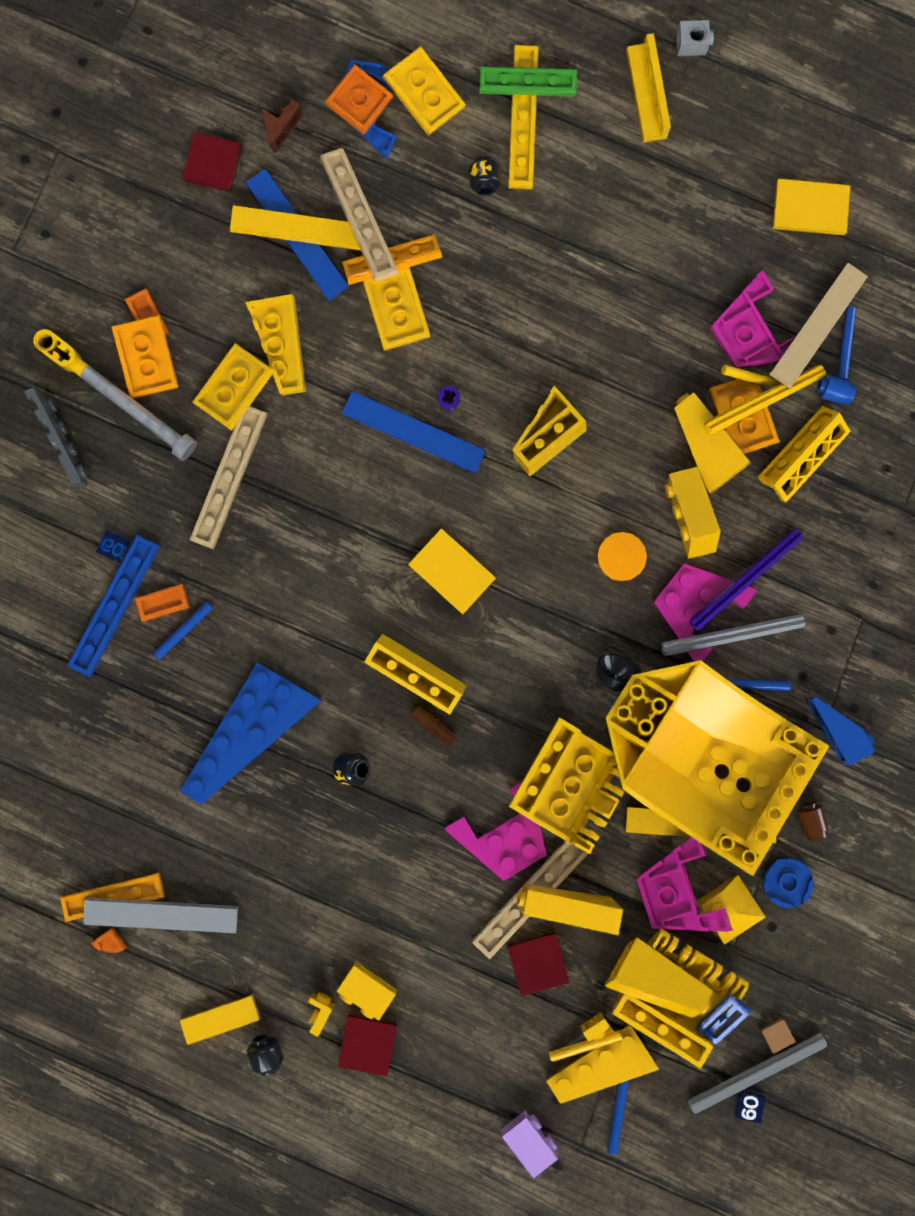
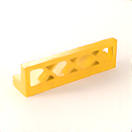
[626,33,671,143]
[758,406,851,502]

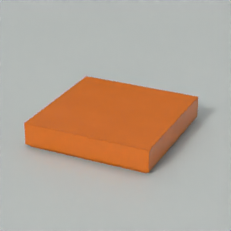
[325,64,394,135]

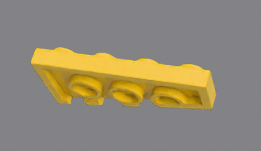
[245,294,306,396]
[546,1025,659,1104]

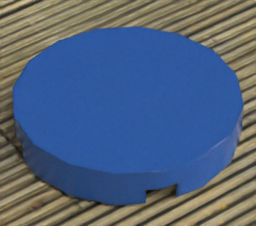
[762,857,814,908]

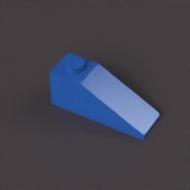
[806,697,876,766]

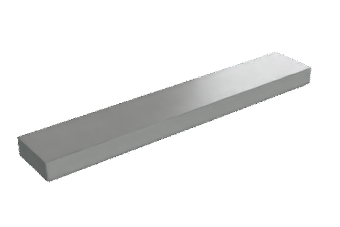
[83,897,238,933]

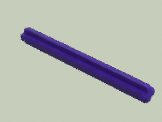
[689,528,803,630]

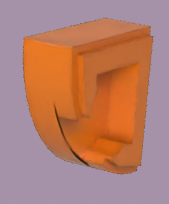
[91,927,127,953]

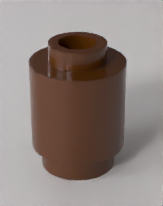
[797,802,829,841]

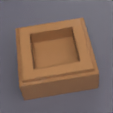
[760,1017,795,1054]

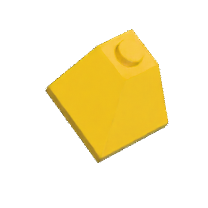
[696,874,766,945]

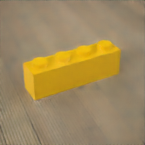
[364,634,467,714]

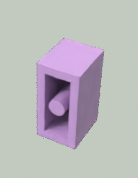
[501,1110,558,1179]

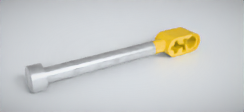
[33,329,197,461]

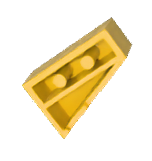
[513,386,587,476]
[665,467,721,559]

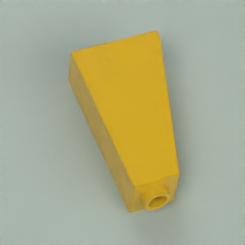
[674,392,751,494]
[517,884,623,935]
[605,937,713,1018]

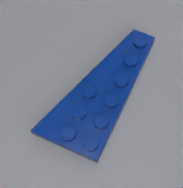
[180,663,322,804]

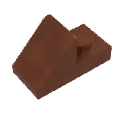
[262,99,303,153]

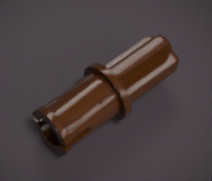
[410,704,456,747]

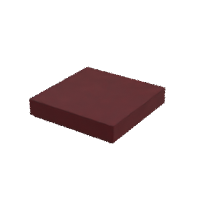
[183,133,242,192]
[507,932,570,996]
[338,1014,397,1077]

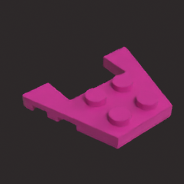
[710,271,797,369]
[653,563,757,662]
[445,781,546,881]
[636,837,733,932]

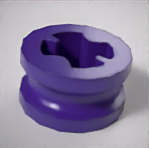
[438,386,460,410]

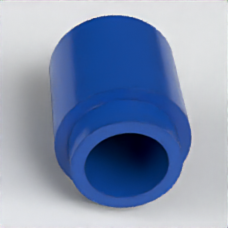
[817,374,856,405]

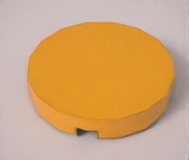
[597,532,647,581]

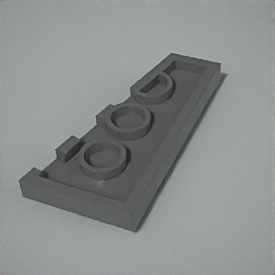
[24,387,88,490]

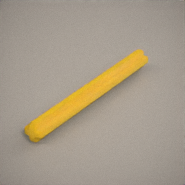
[704,365,826,435]

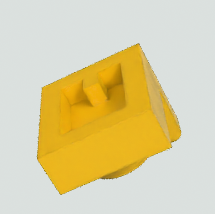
[308,992,335,1037]
[580,1012,614,1042]

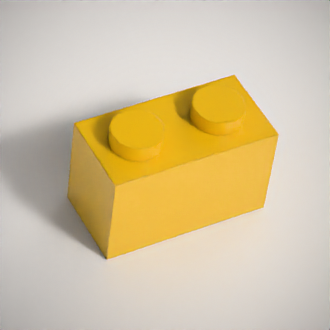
[337,961,397,1020]

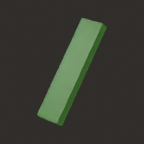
[480,67,577,97]

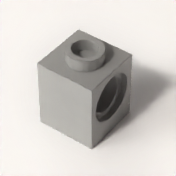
[676,20,714,56]

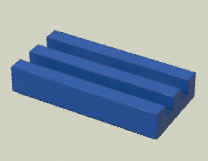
[696,992,750,1045]

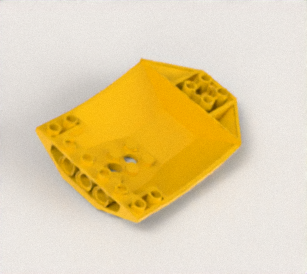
[605,660,829,876]

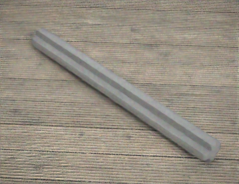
[661,614,805,656]
[688,1033,827,1114]

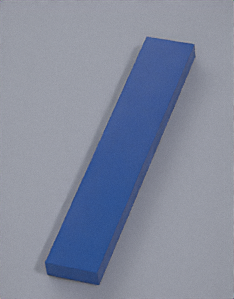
[245,169,349,301]
[342,391,486,474]
[67,535,161,677]

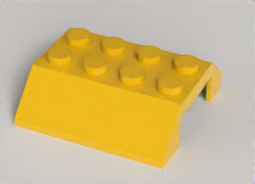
[509,718,624,854]
[612,928,749,1069]

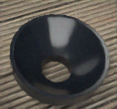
[596,654,641,692]

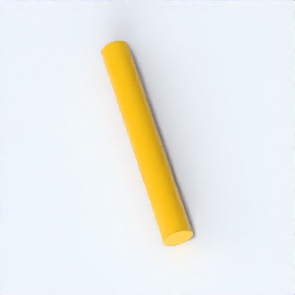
[721,365,781,388]
[549,1029,624,1062]

